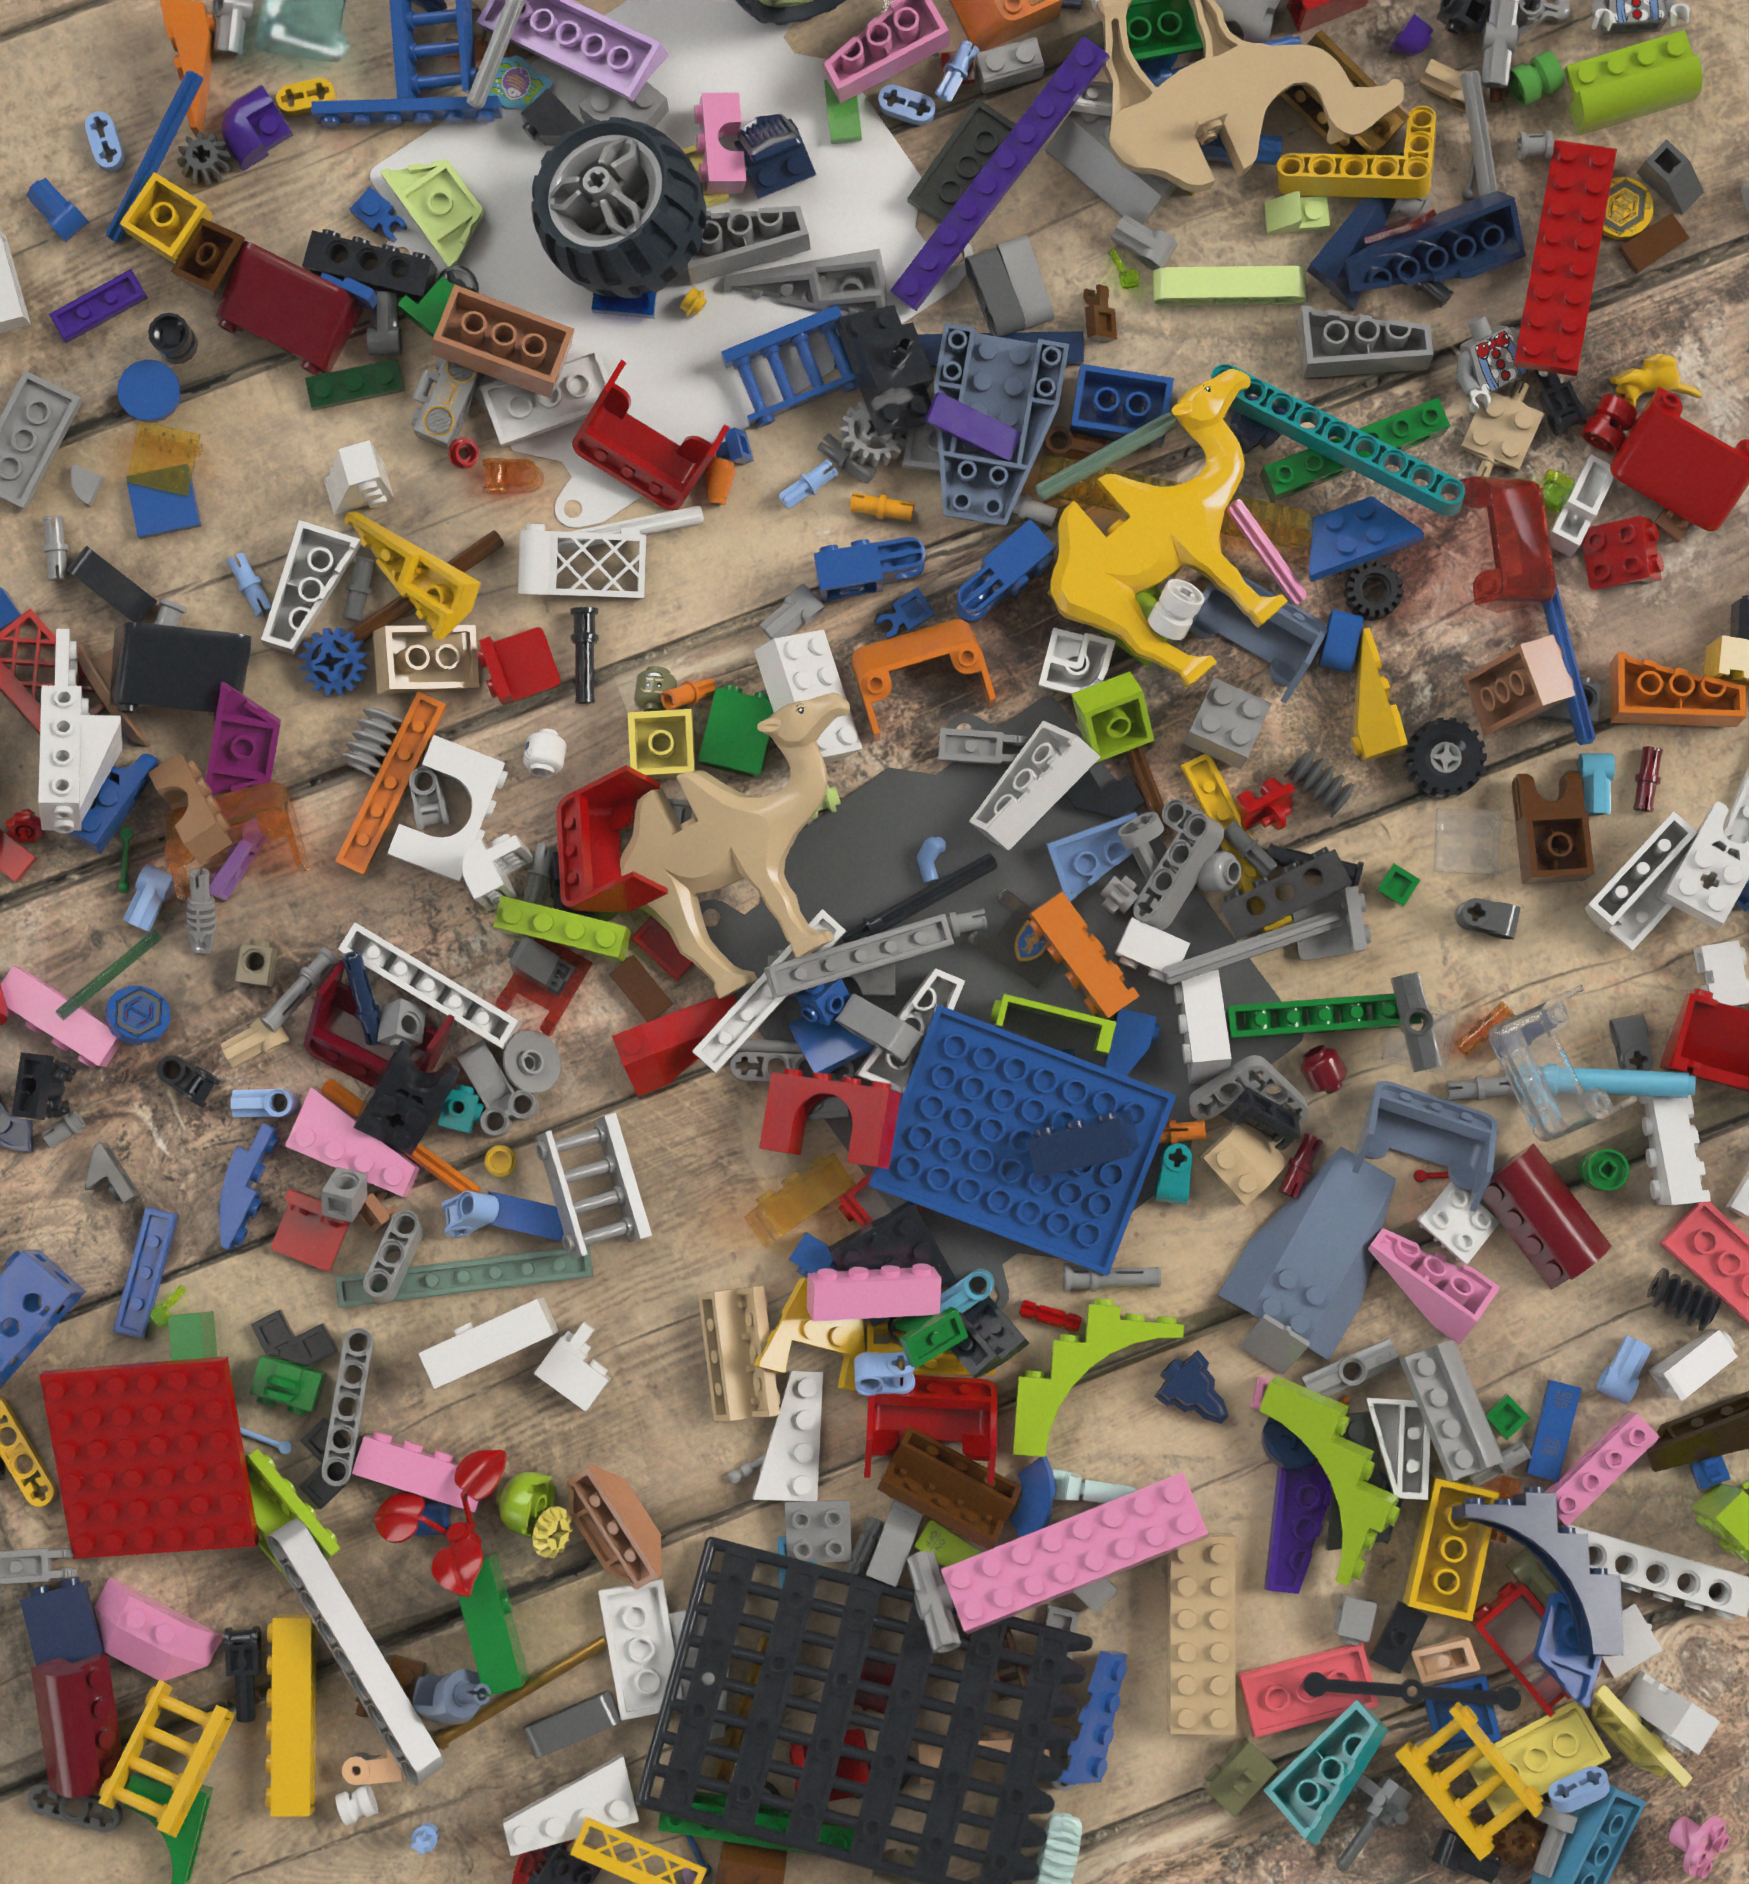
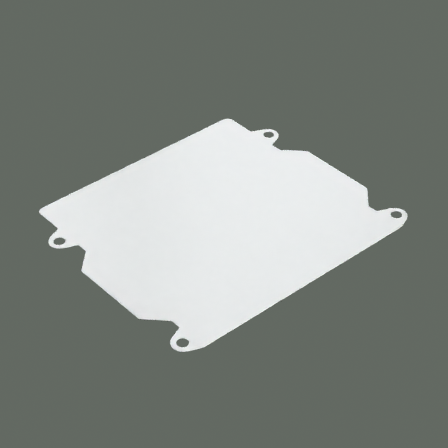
[370,0,973,528]

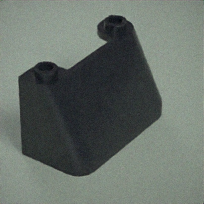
[109,622,251,721]

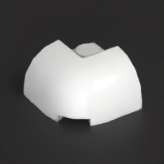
[1038,627,1116,694]

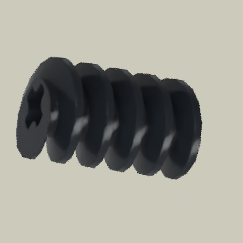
[1647,1268,1721,1331]

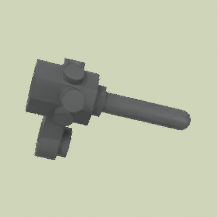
[1336,1773,1414,1872]

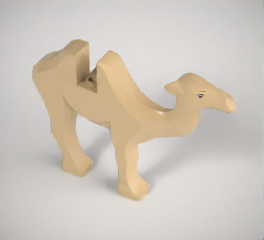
[1095,0,1404,192]
[620,693,850,999]

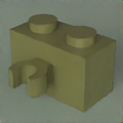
[1202,1737,1278,1817]

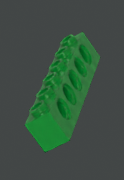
[1259,397,1450,503]
[1224,993,1422,1040]
[658,1791,855,1856]

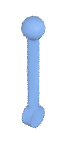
[240,1427,292,1454]

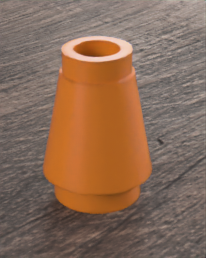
[706,458,737,505]

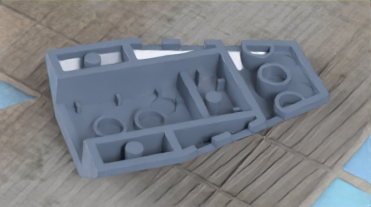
[1218,1147,1396,1361]

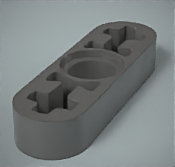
[28,1781,123,1833]

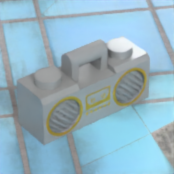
[411,357,484,449]

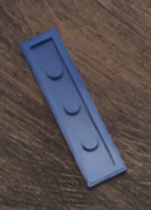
[113,1207,179,1339]

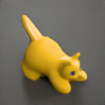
[1609,354,1702,407]

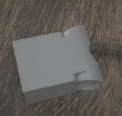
[1215,0,1282,43]

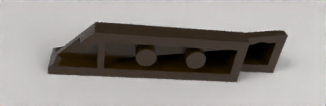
[1646,1391,1749,1472]

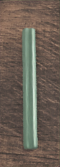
[1035,412,1178,501]

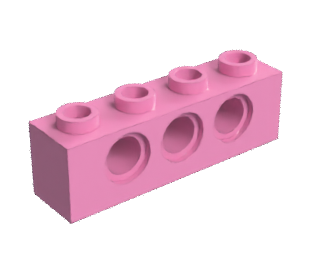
[1544,1411,1660,1527]

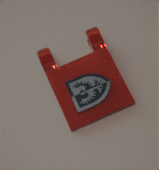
[496,938,593,1037]

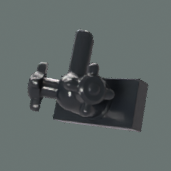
[11,1052,76,1120]

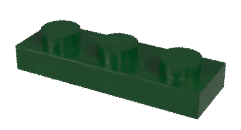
[305,358,405,411]

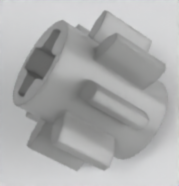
[1100,876,1139,914]

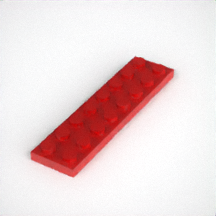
[1513,140,1617,376]

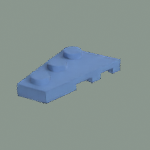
[1046,812,1138,902]

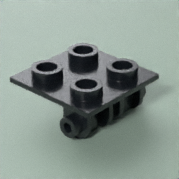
[526,1842,602,1884]

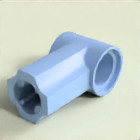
[123,863,178,932]
[231,1088,299,1118]
[1596,1335,1652,1405]

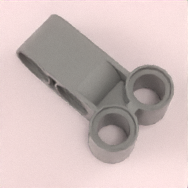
[457,1039,540,1137]

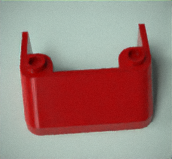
[572,360,730,510]
[556,765,668,912]
[864,1375,997,1485]

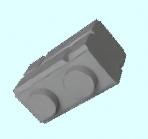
[975,37,1044,94]

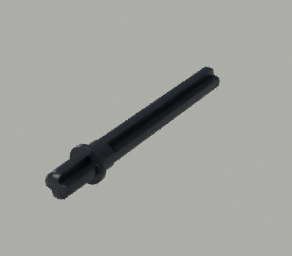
[842,853,998,944]

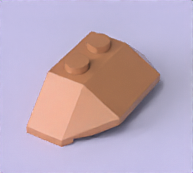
[567,1464,662,1590]

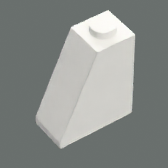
[1648,1328,1737,1401]

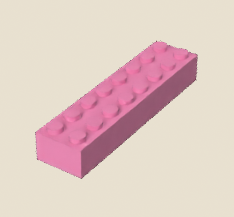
[941,1472,1209,1634]

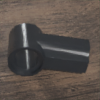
[1431,1829,1502,1884]

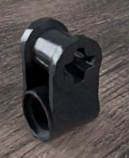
[157,1055,221,1108]

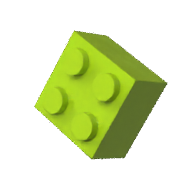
[1071,671,1154,763]

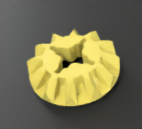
[532,1506,573,1558]

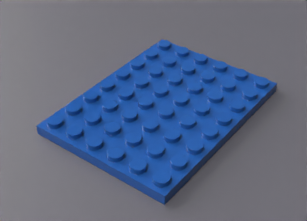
[868,1004,1177,1275]

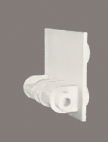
[1417,1181,1500,1265]

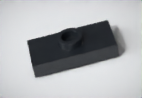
[1370,1600,1428,1674]

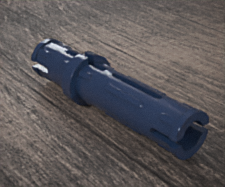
[341,951,381,1045]

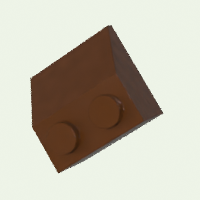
[171,218,245,298]
[715,1841,788,1884]

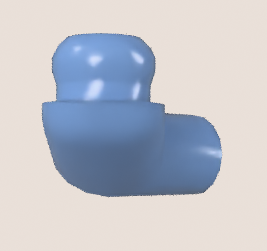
[916,836,946,883]

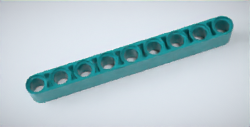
[1211,364,1465,517]

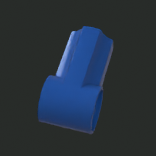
[26,178,89,242]

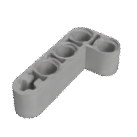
[1133,799,1224,930]

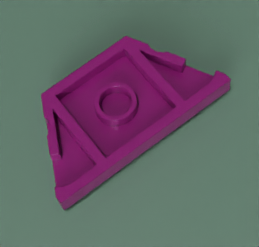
[205,682,281,796]

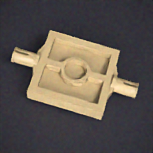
[1460,381,1544,482]

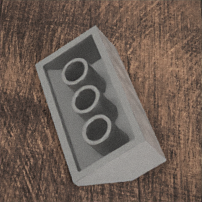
[1045,111,1178,225]

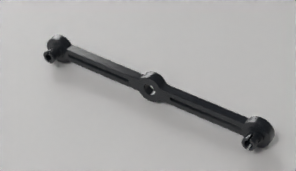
[1303,1671,1521,1711]

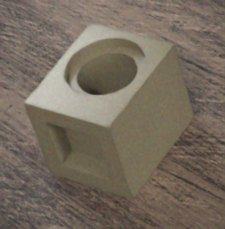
[235,939,278,988]

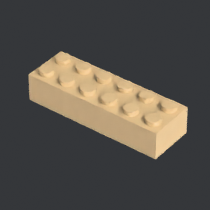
[1167,1533,1235,1735]

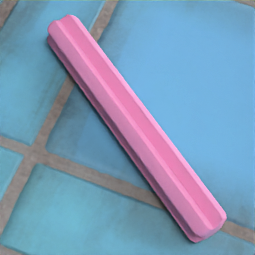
[1226,499,1306,605]

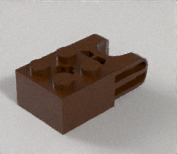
[1512,770,1595,885]

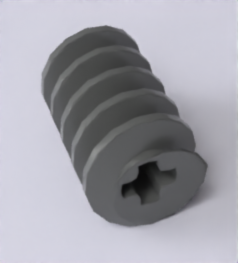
[1284,749,1354,818]

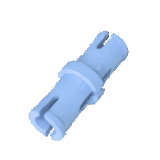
[227,553,272,617]

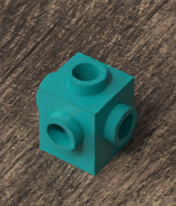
[438,1084,485,1134]

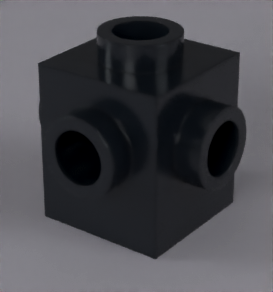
[1436,0,1491,36]

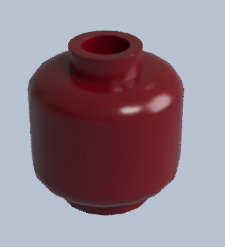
[1300,1045,1348,1094]

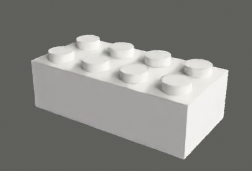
[754,630,862,763]

